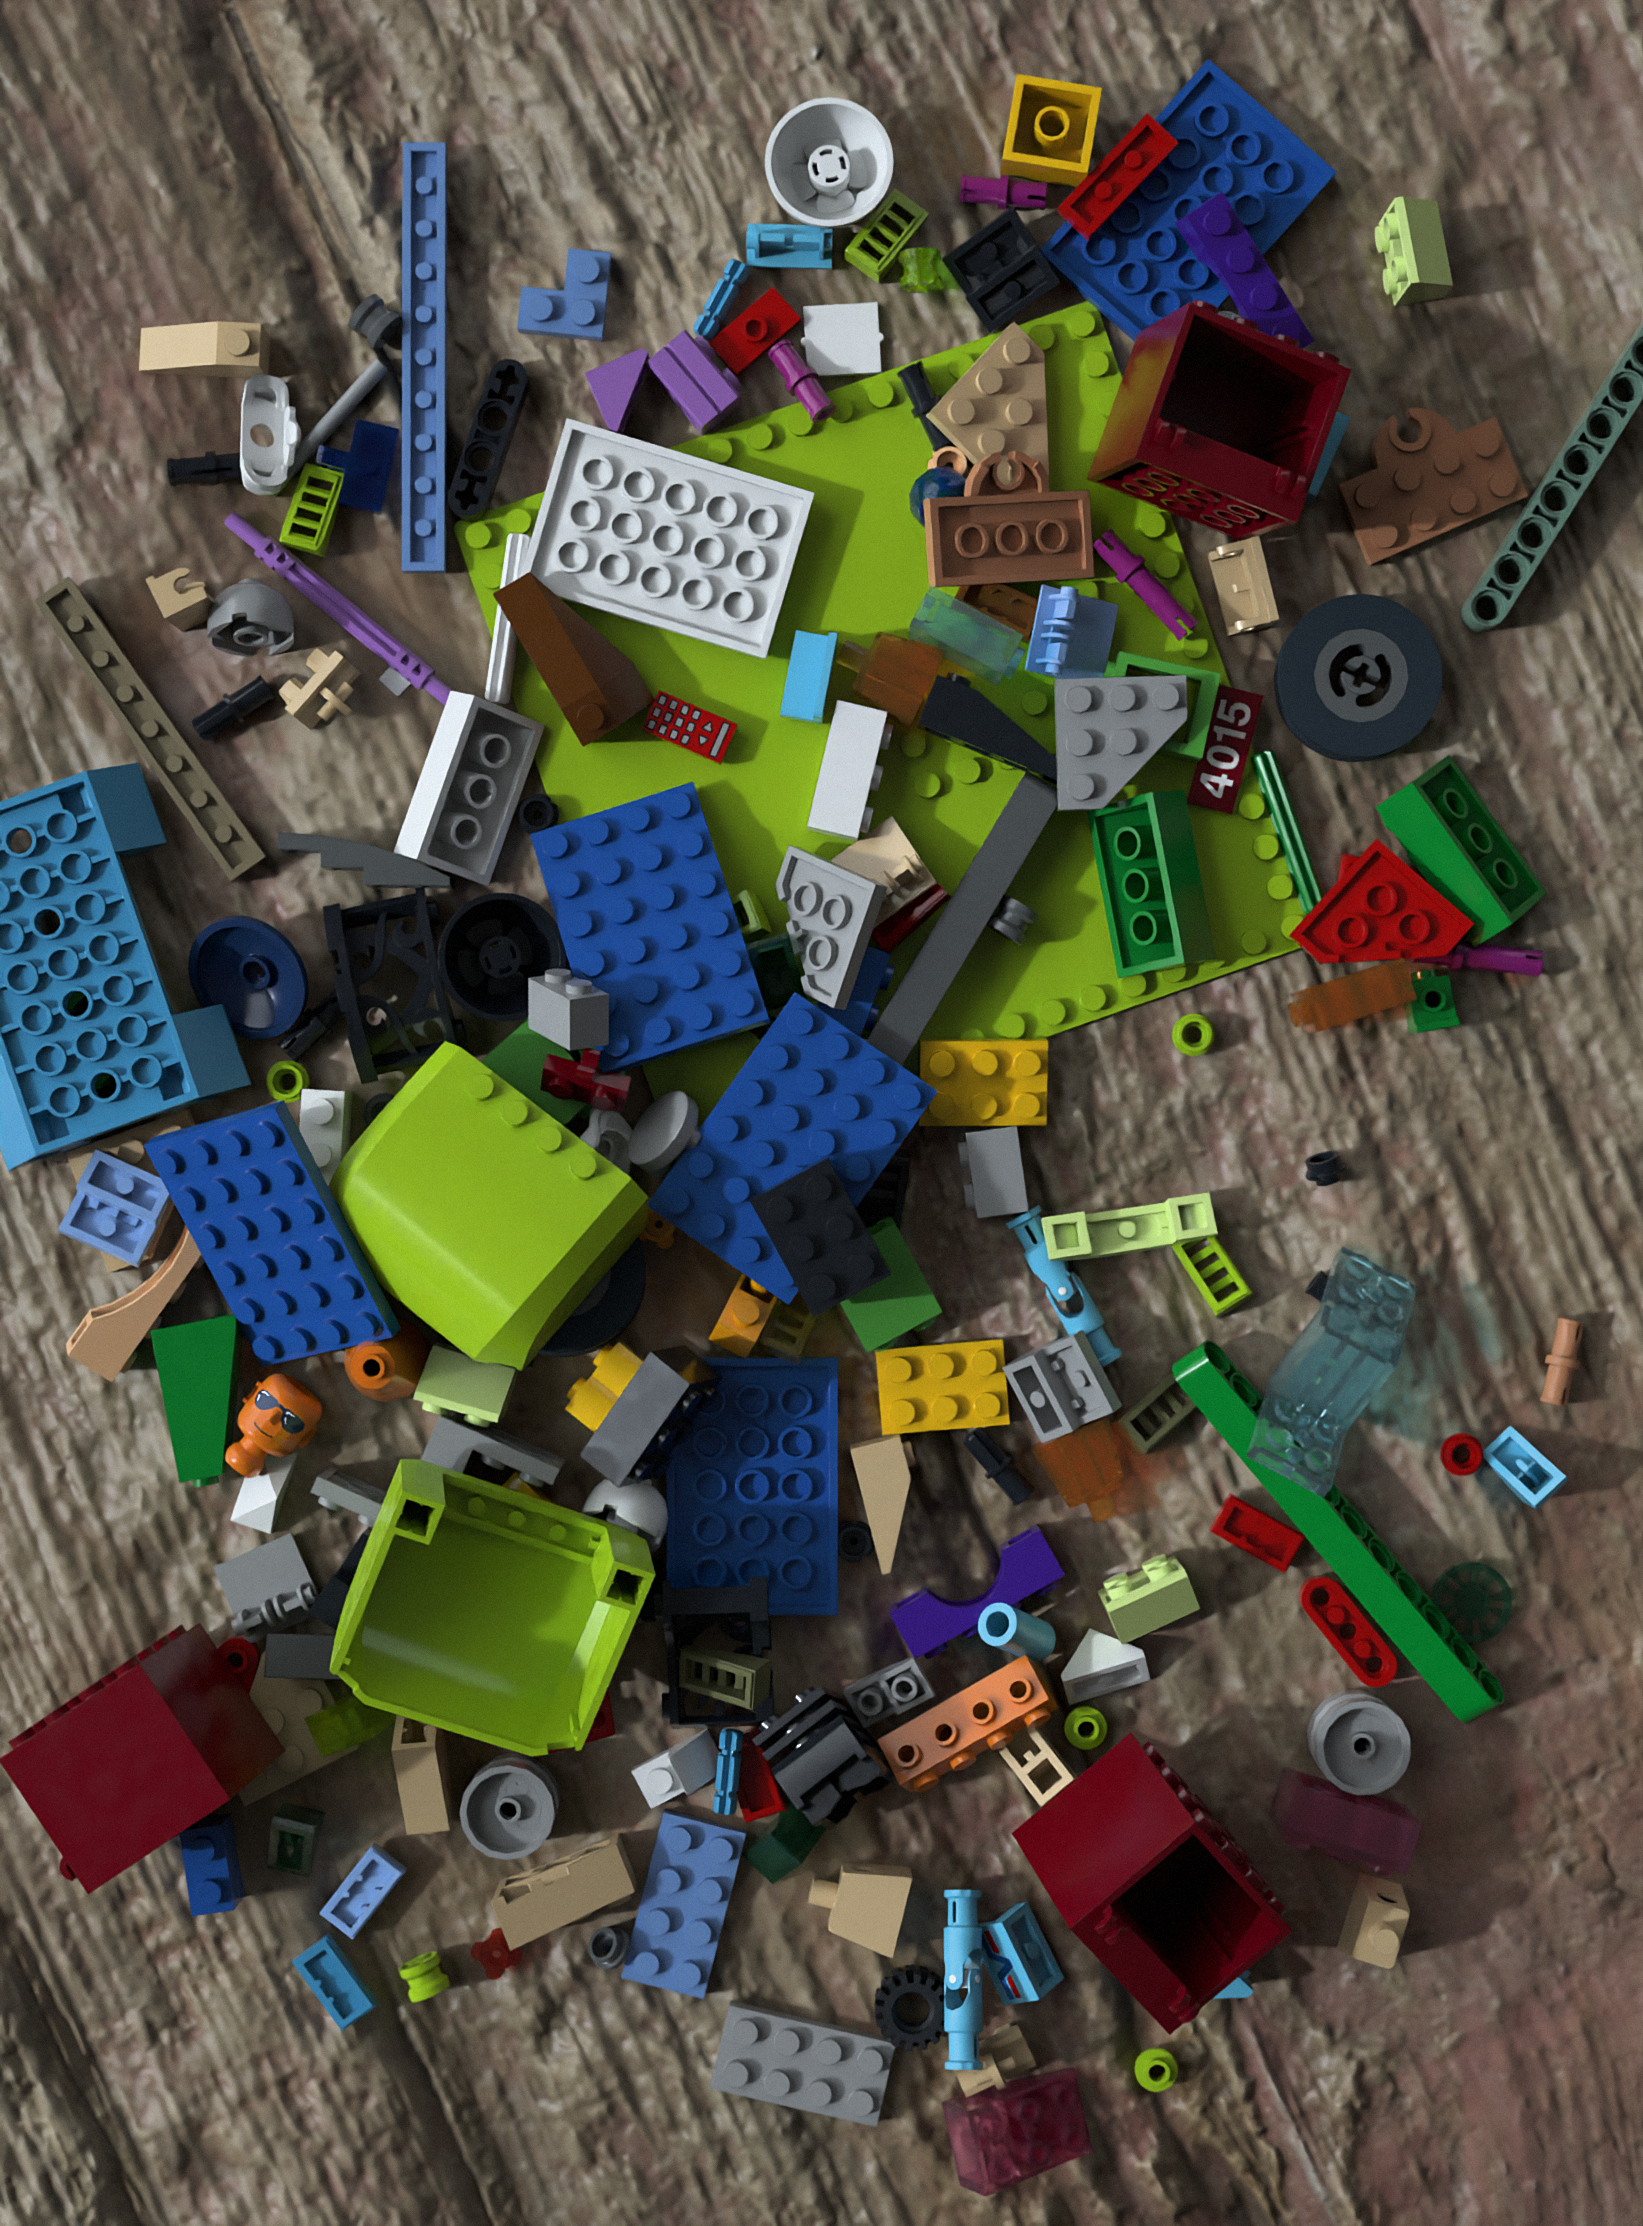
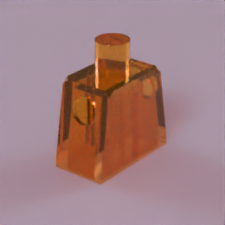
[836,632,945,730]
[1030,1416,1125,1523]

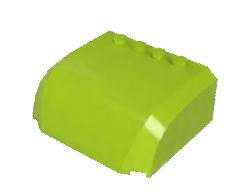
[328,1041,649,1371]
[330,1459,656,1757]

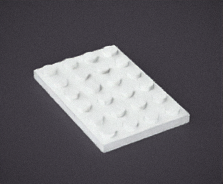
[520,418,815,660]

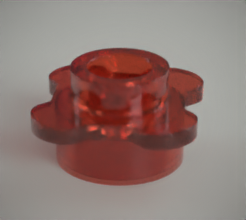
[471,1928,522,1980]

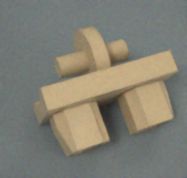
[279,647,361,730]
[948,2023,1037,2098]

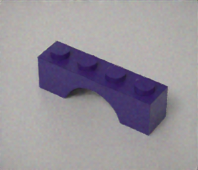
[1175,191,1314,349]
[889,1524,1065,1659]

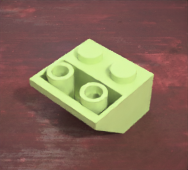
[1375,196,1453,307]
[413,1342,519,1427]
[1097,1554,1200,1645]

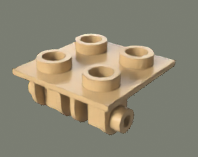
[830,816,937,929]

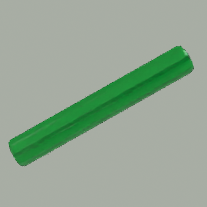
[1251,750,1324,914]

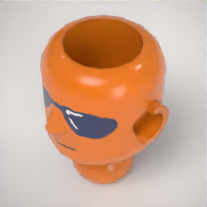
[225,1373,322,1478]

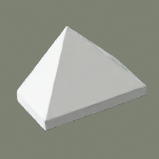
[230,1451,299,1534]
[1061,1629,1151,1705]

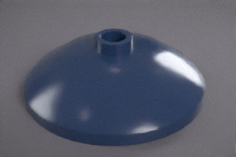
[188,916,309,1039]

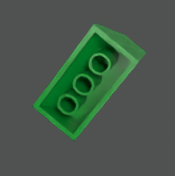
[1375,755,1547,947]
[1087,790,1216,978]

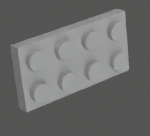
[710,2001,895,2127]

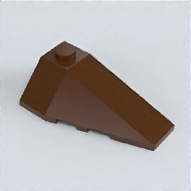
[493,572,655,747]

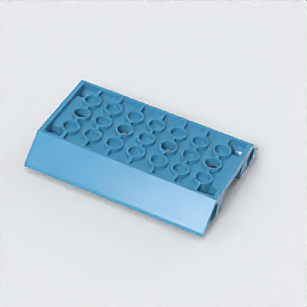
[0,763,252,1171]

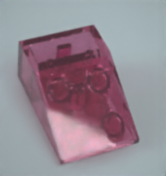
[942,2067,1093,2197]

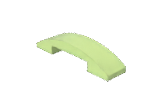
[1041,1192,1218,1261]

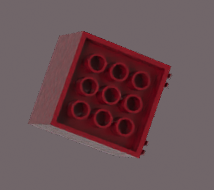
[1087,300,1352,541]
[0,1623,286,1894]
[1012,1733,1292,2035]

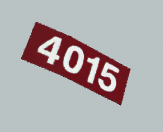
[1187,684,1263,814]

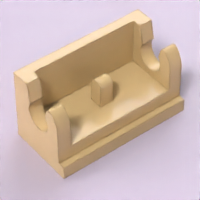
[1208,536,1279,637]
[145,568,214,632]

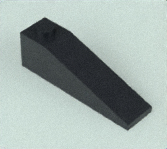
[917,672,1057,785]

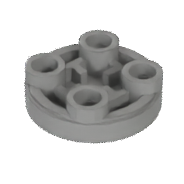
[628,1090,701,1177]

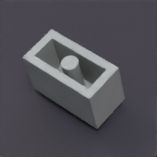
[528,968,609,1051]
[957,1126,1029,1218]

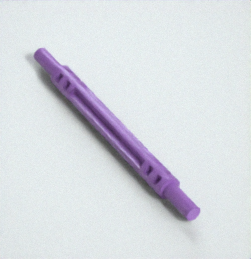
[224,511,453,706]

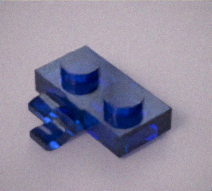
[316,419,400,515]

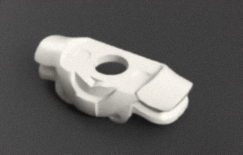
[240,373,301,496]

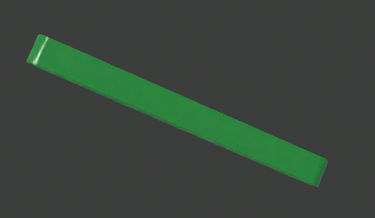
[1172,1340,1505,1724]

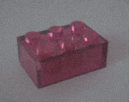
[1269,1767,1422,1876]

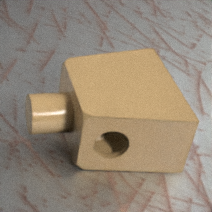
[808,1862,912,1958]
[1336,1872,1410,1970]

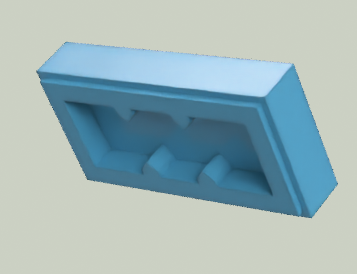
[292,1933,379,2031]

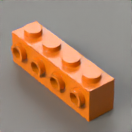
[878,1654,1059,1793]

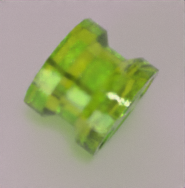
[898,247,942,293]

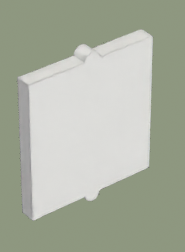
[801,302,884,378]

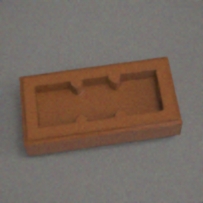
[950,583,1039,644]

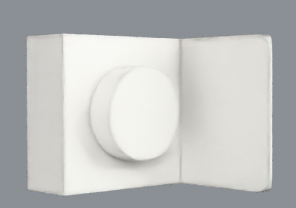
[631,1728,720,1809]

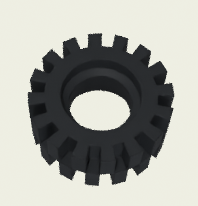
[874,1965,946,2052]

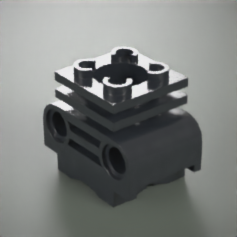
[752,1686,896,1830]

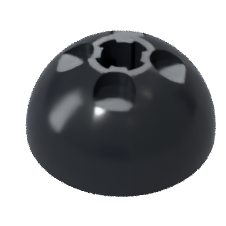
[438,893,566,1022]

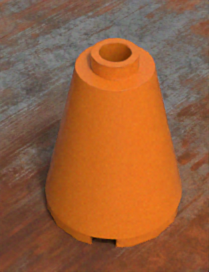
[344,1318,430,1402]

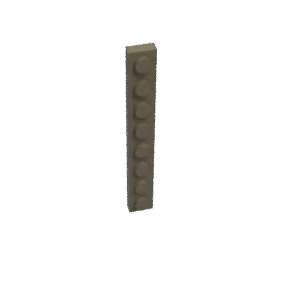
[34,576,268,882]

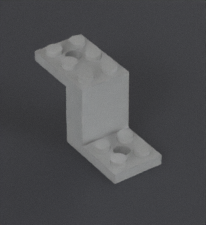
[311,1410,567,1528]

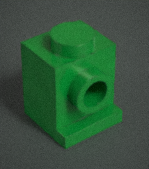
[1400,968,1460,1034]

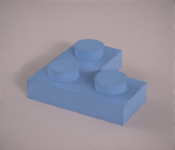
[517,248,612,342]

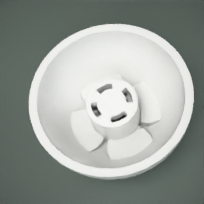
[765,97,894,229]

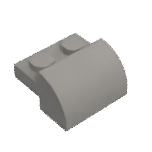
[1002,1330,1122,1443]

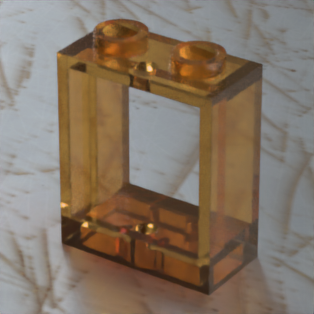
[1288,958,1417,1034]

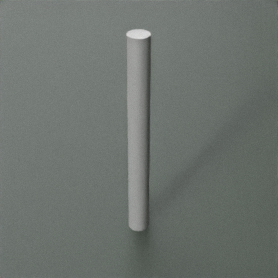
[272,358,388,497]

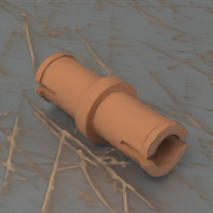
[1540,1318,1585,1407]

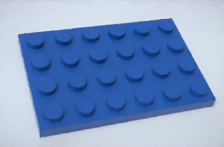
[1041,59,1336,342]
[530,782,770,1073]
[648,992,938,1305]
[143,1100,401,1367]
[667,1357,838,1615]

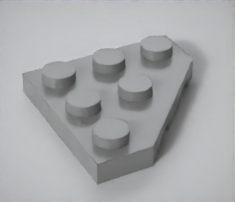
[1054,675,1187,811]
[775,845,887,1010]

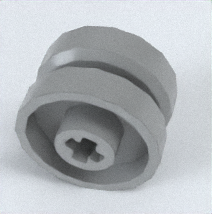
[1307,1689,1411,1796]
[459,1752,560,1861]

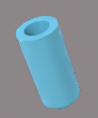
[978,1603,1056,1662]

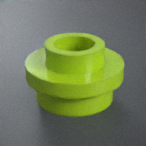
[1172,1014,1215,1056]
[266,1060,310,1103]
[1064,1706,1107,1750]
[1134,2047,1178,2092]

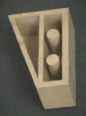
[491,1834,637,1951]

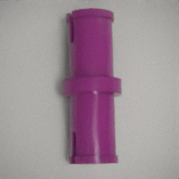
[959,174,1047,210]
[768,339,836,423]

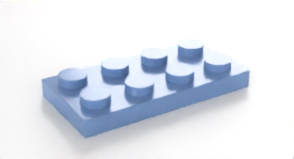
[621,1809,747,1999]

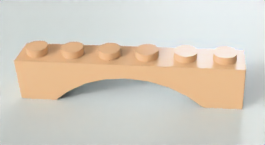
[66,1223,205,1382]

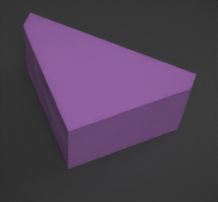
[585,349,650,435]

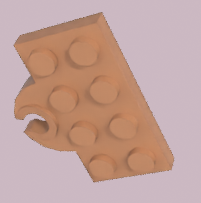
[1336,407,1528,566]
[923,451,1095,588]

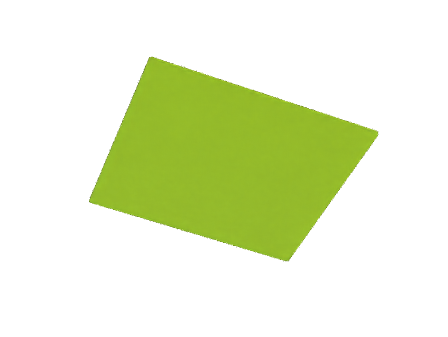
[454,301,1308,1162]

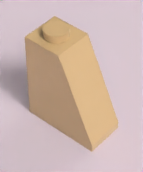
[391,1714,453,1835]

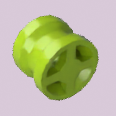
[398,1951,451,2002]

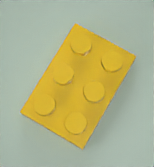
[917,1038,1048,1126]
[875,1338,1010,1435]

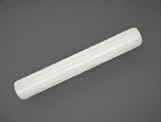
[485,533,531,704]

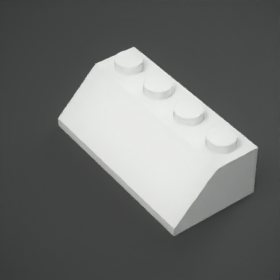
[394,691,545,886]

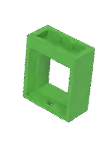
[1103,651,1221,763]

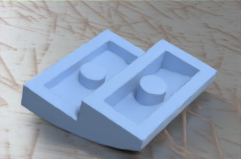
[58,1149,171,1268]

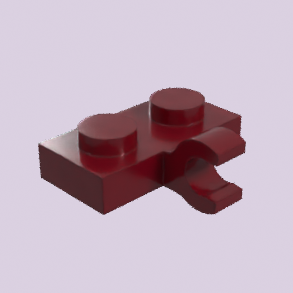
[540,1048,632,1114]

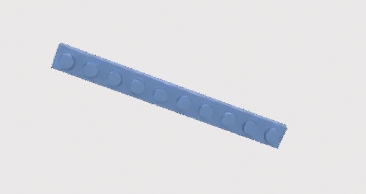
[402,142,448,574]

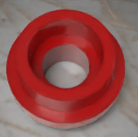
[1440,1433,1484,1476]

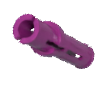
[1093,528,1199,641]
[1410,938,1544,978]

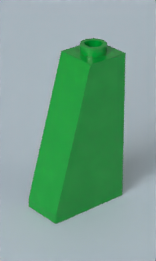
[150,1314,243,1488]

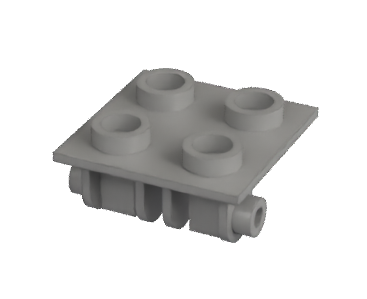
[213,1532,319,1643]

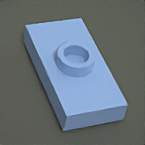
[319,1843,407,1940]

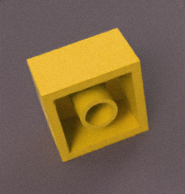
[999,74,1102,188]

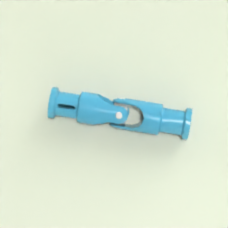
[1006,1205,1123,1367]
[944,1890,983,2070]

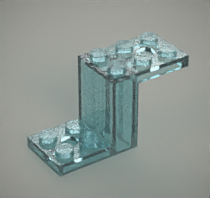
[1247,1246,1417,1498]

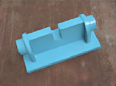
[746,223,833,270]

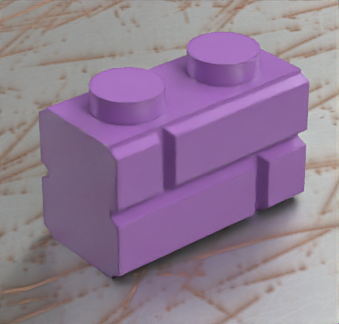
[646,330,742,436]

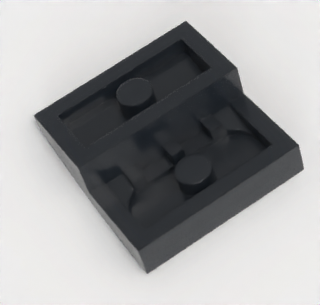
[942,206,1060,333]

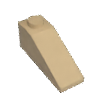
[139,321,270,378]
[850,1434,916,1575]
[997,1727,1078,1807]

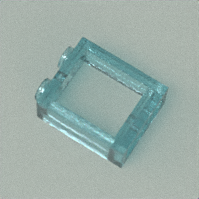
[907,586,1026,686]

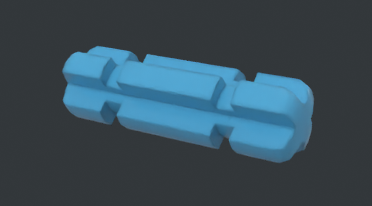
[693,259,750,341]
[713,1728,744,1815]

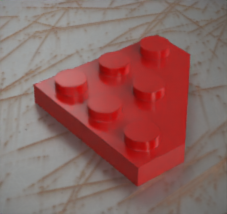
[1289,838,1474,965]

